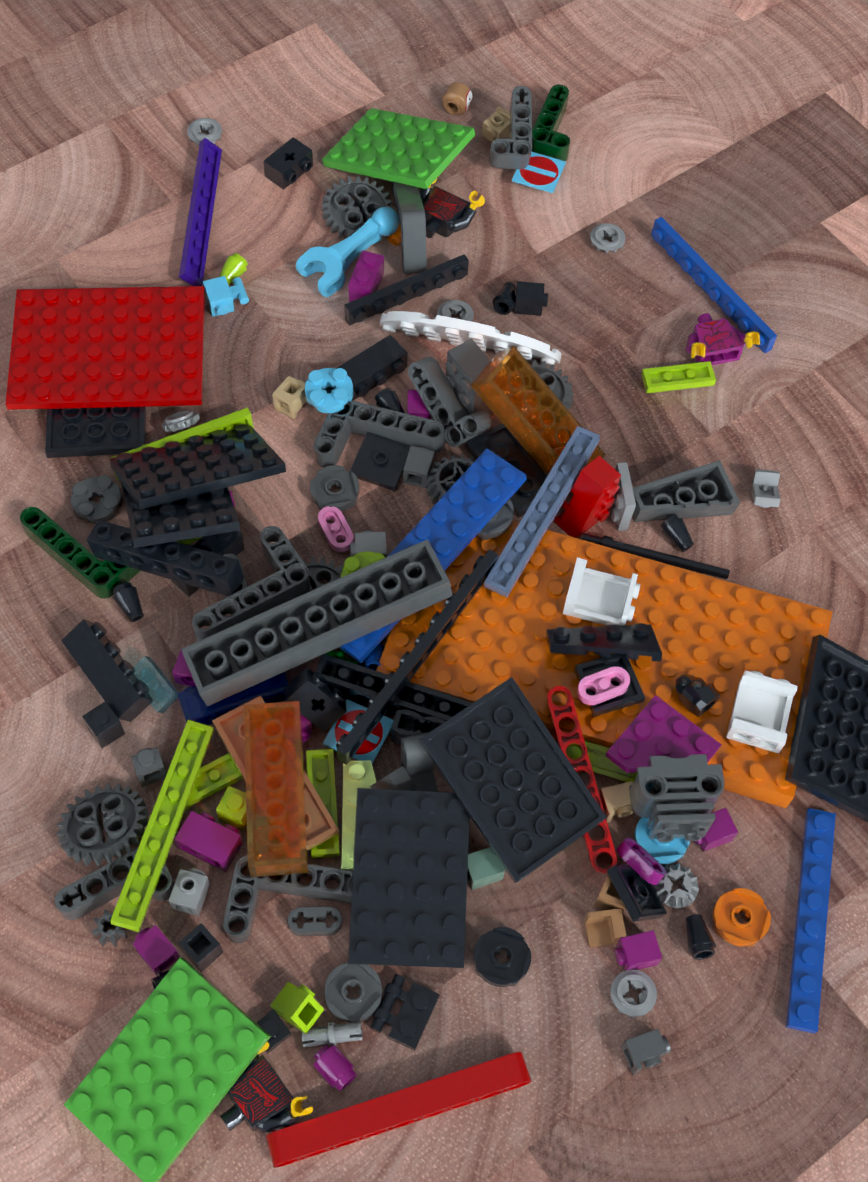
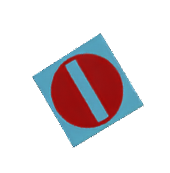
[512,152,566,193]
[323,699,394,764]

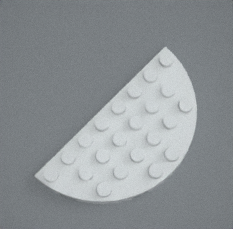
[380,311,562,366]

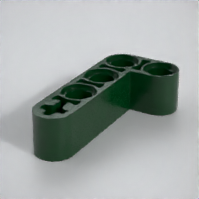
[531,84,570,161]

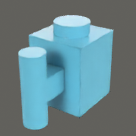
[203,276,249,317]

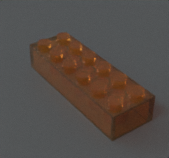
[470,346,606,491]
[244,701,309,877]

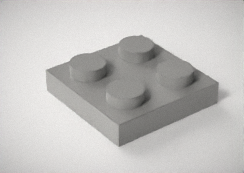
[611,462,636,531]

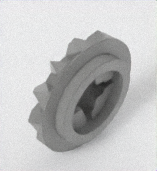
[187,118,222,146]
[590,223,626,254]
[437,300,474,322]
[161,410,200,432]
[654,863,699,908]
[610,970,657,1017]

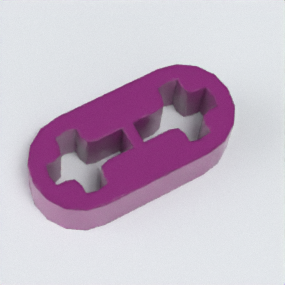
[617,838,666,885]

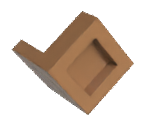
[594,875,625,913]
[584,908,627,948]

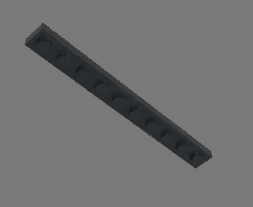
[336,549,498,765]

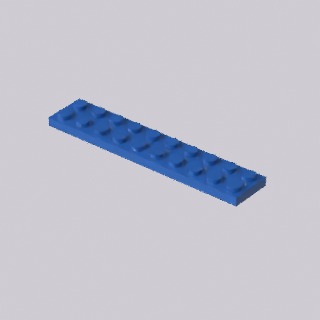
[339,449,527,664]

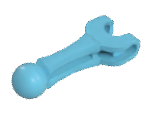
[296,207,400,297]

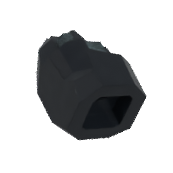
[676,674,720,717]

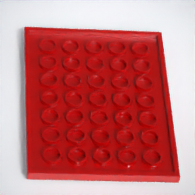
[5,286,205,410]

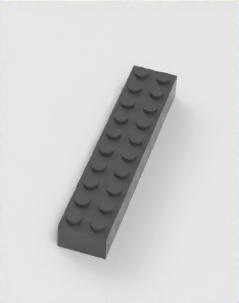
[181,539,453,706]

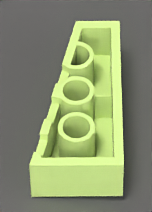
[341,761,376,871]

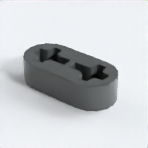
[288,907,342,936]

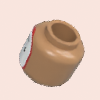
[442,82,473,115]

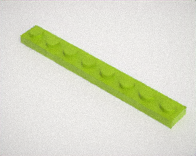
[111,720,214,932]

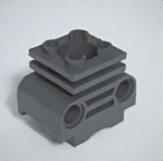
[629,754,724,842]

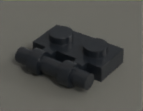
[370,974,440,1051]

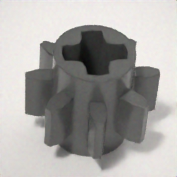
[92,909,127,947]

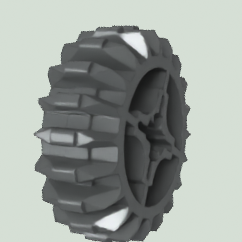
[426,453,474,504]

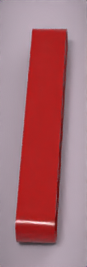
[547,686,617,874]

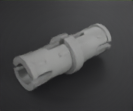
[302,1021,363,1048]

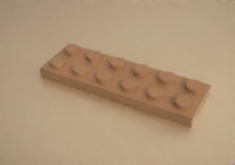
[212,696,339,860]

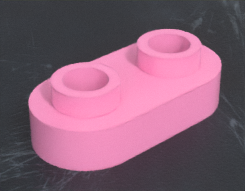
[318,506,353,552]
[577,666,630,705]

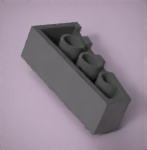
[632,460,740,522]

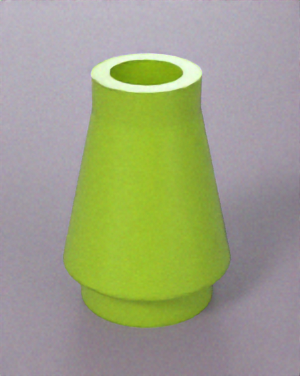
[219,253,248,286]

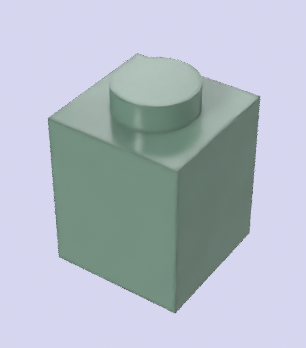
[467,847,505,890]

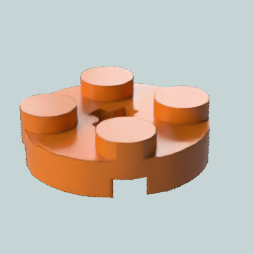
[712,888,771,947]

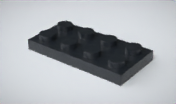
[466,422,548,518]

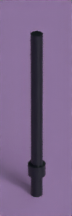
[582,533,730,579]

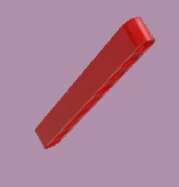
[266,1052,532,1168]

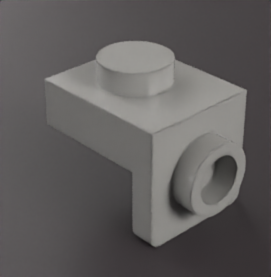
[751,469,780,508]

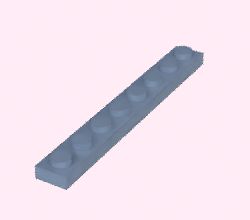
[484,426,600,597]

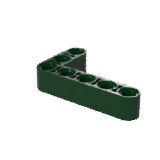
[20,507,141,599]

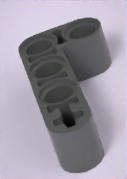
[489,86,532,169]
[408,357,492,447]
[54,848,174,920]

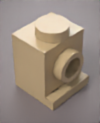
[482,106,510,142]
[272,376,307,419]
[599,781,633,823]

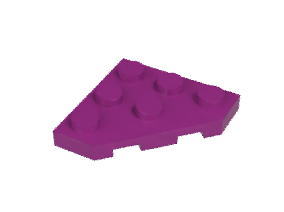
[605,695,722,773]

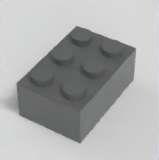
[446,338,500,416]

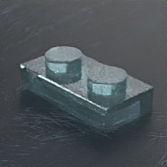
[134,656,181,713]

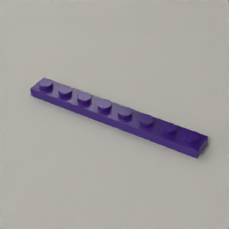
[179,138,222,286]

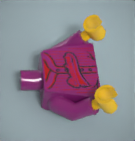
[685,313,760,365]

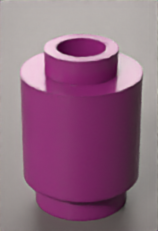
[313,1045,357,1092]

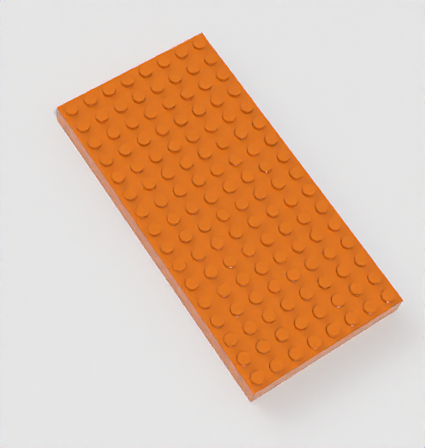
[376,499,833,808]

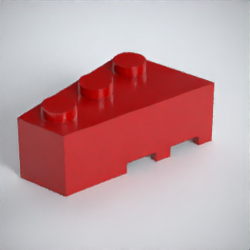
[554,455,621,538]

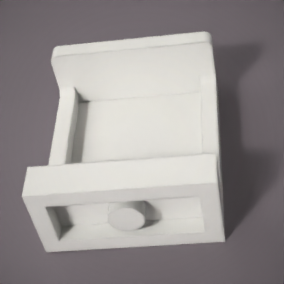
[563,558,641,626]
[726,671,797,754]

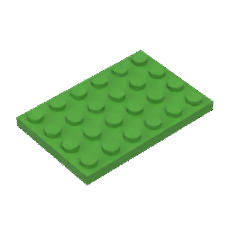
[322,108,475,189]
[64,958,271,1182]

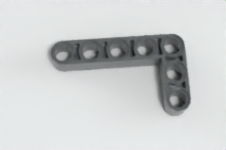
[392,182,427,274]
[314,400,446,468]
[192,526,310,641]
[400,732,438,792]
[223,855,353,943]

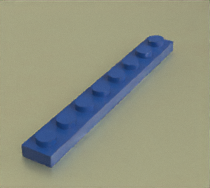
[651,216,777,353]
[786,808,836,1034]

